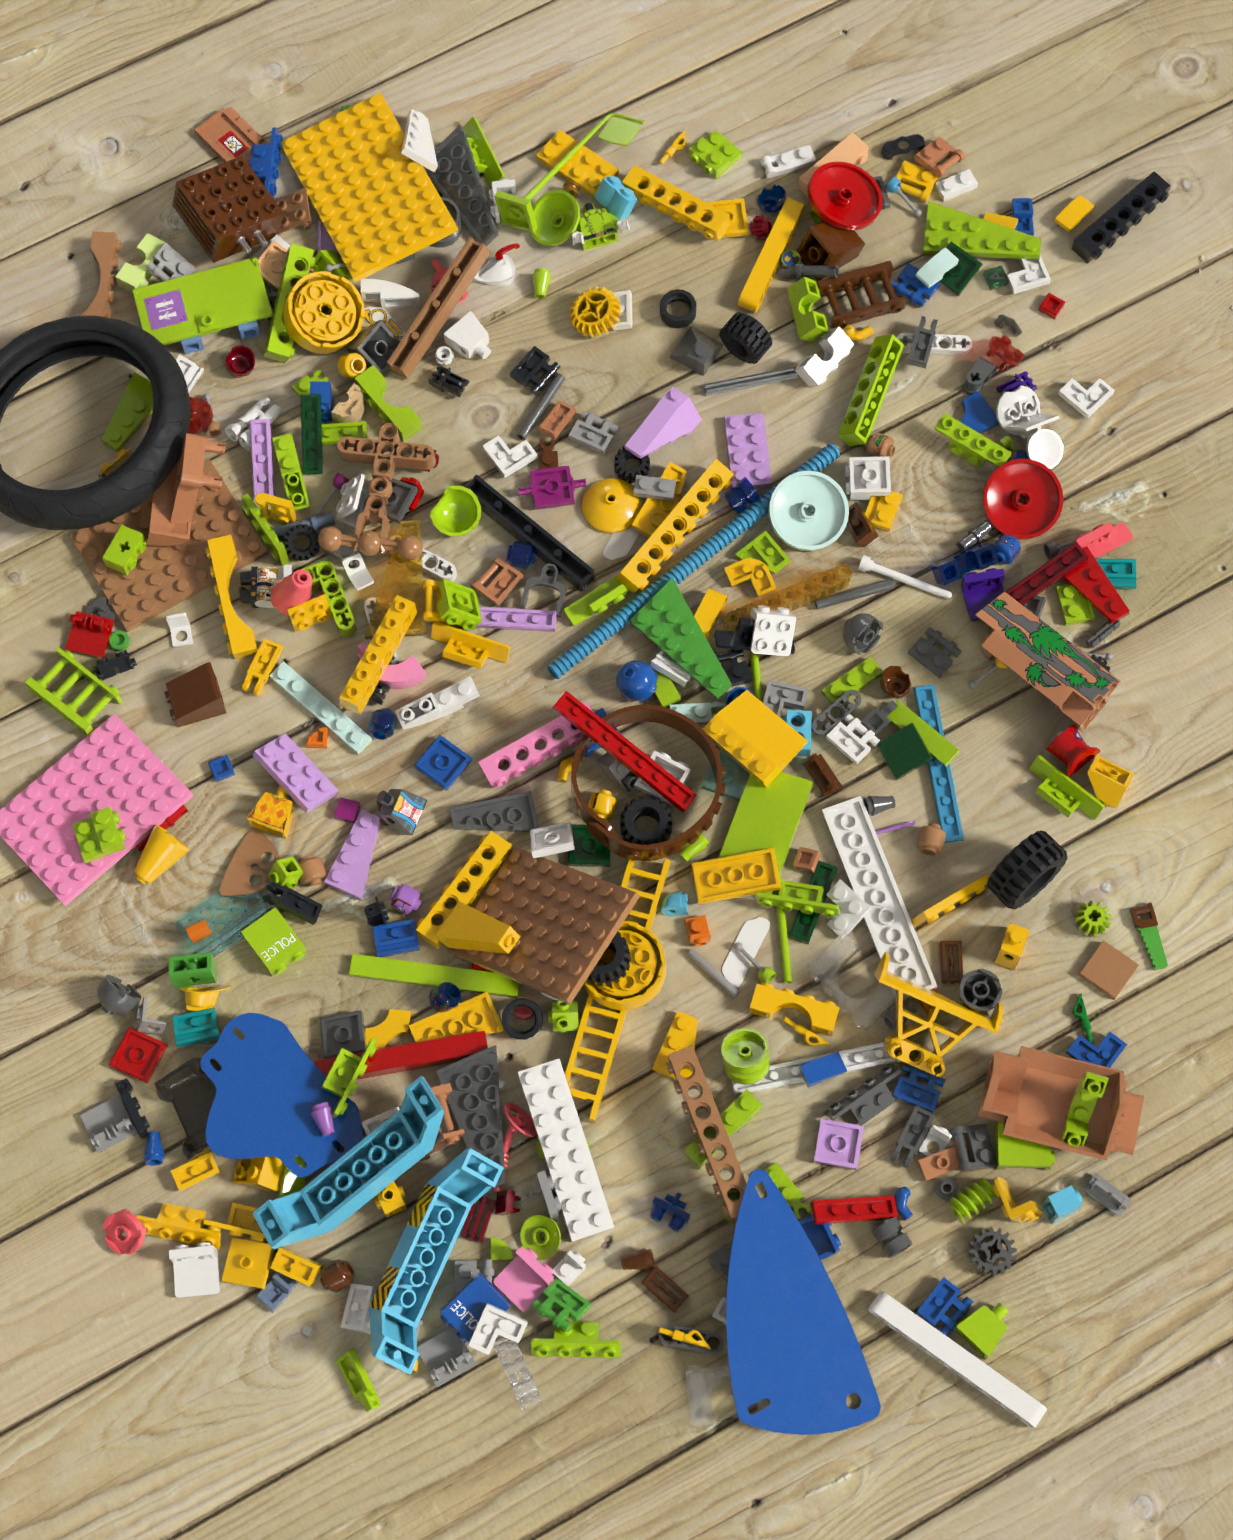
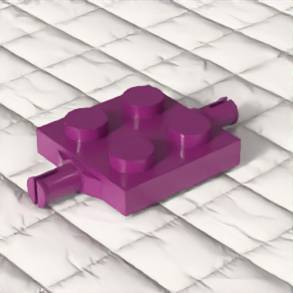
[518,466,586,510]

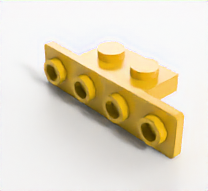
[431,621,510,669]
[203,1202,284,1247]
[136,1203,221,1250]

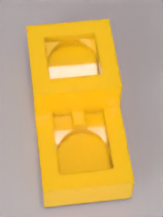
[1054,195,1095,232]

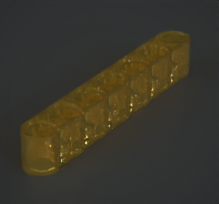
[724,564,852,632]

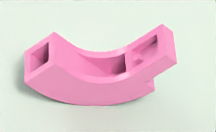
[357,642,426,689]

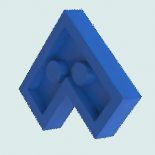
[1066,1031,1127,1068]

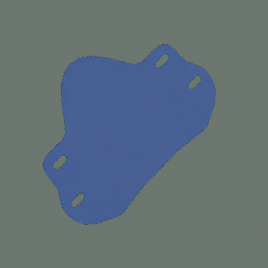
[200,1013,363,1177]

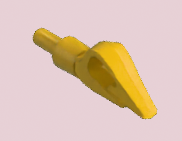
[659,130,686,165]
[783,1017,830,1046]
[659,1327,711,1350]

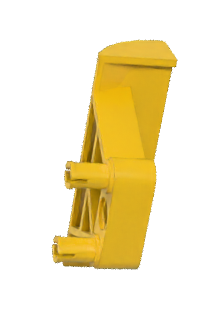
[874,952,1003,1077]

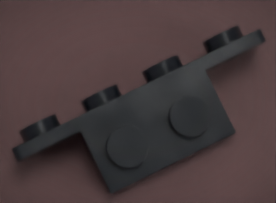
[714,618,795,654]

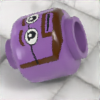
[389,884,422,915]

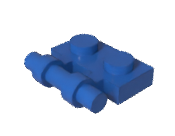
[891,263,940,307]
[893,1063,946,1113]
[916,1277,973,1336]

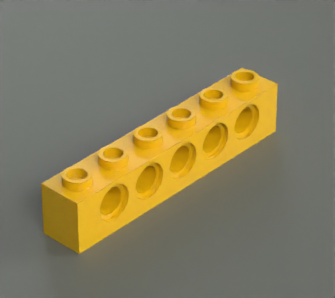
[622,165,731,242]
[339,595,417,715]
[416,831,512,949]

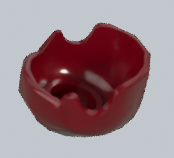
[225,345,255,377]

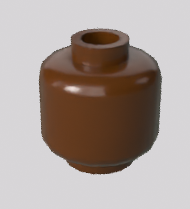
[320,1259,355,1293]

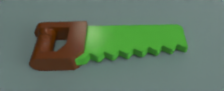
[1130,902,1168,970]

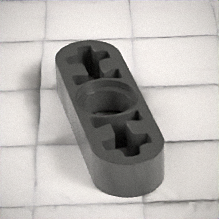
[811,690,861,735]

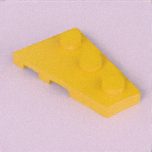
[652,1011,697,1080]

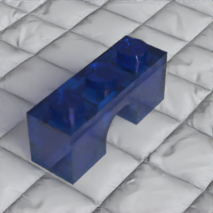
[930,542,999,585]

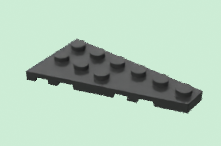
[423,125,499,246]
[436,1045,506,1192]

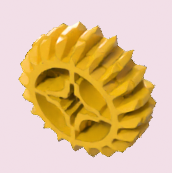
[569,286,621,338]

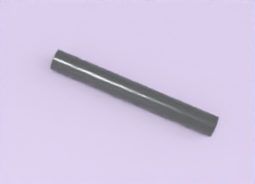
[517,373,565,440]
[814,579,895,610]

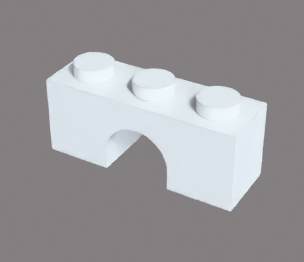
[795,327,854,387]

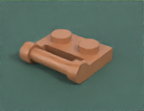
[914,137,965,178]
[470,556,524,607]

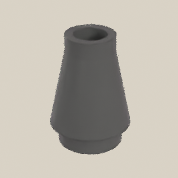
[863,796,896,816]

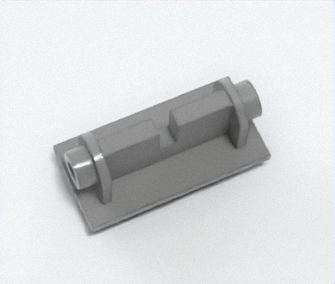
[1083,1173,1132,1217]

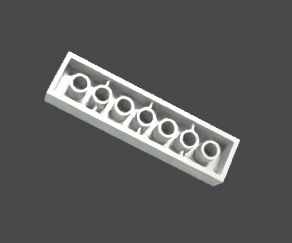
[518,1058,614,1242]

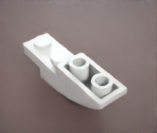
[395,676,480,729]

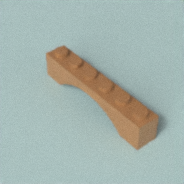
[80,231,121,318]

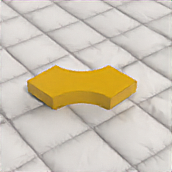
[365,1009,411,1050]

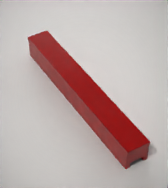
[314,1031,488,1080]

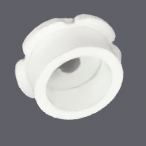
[435,346,454,365]

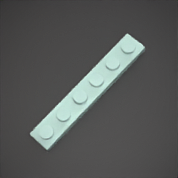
[269,661,372,755]

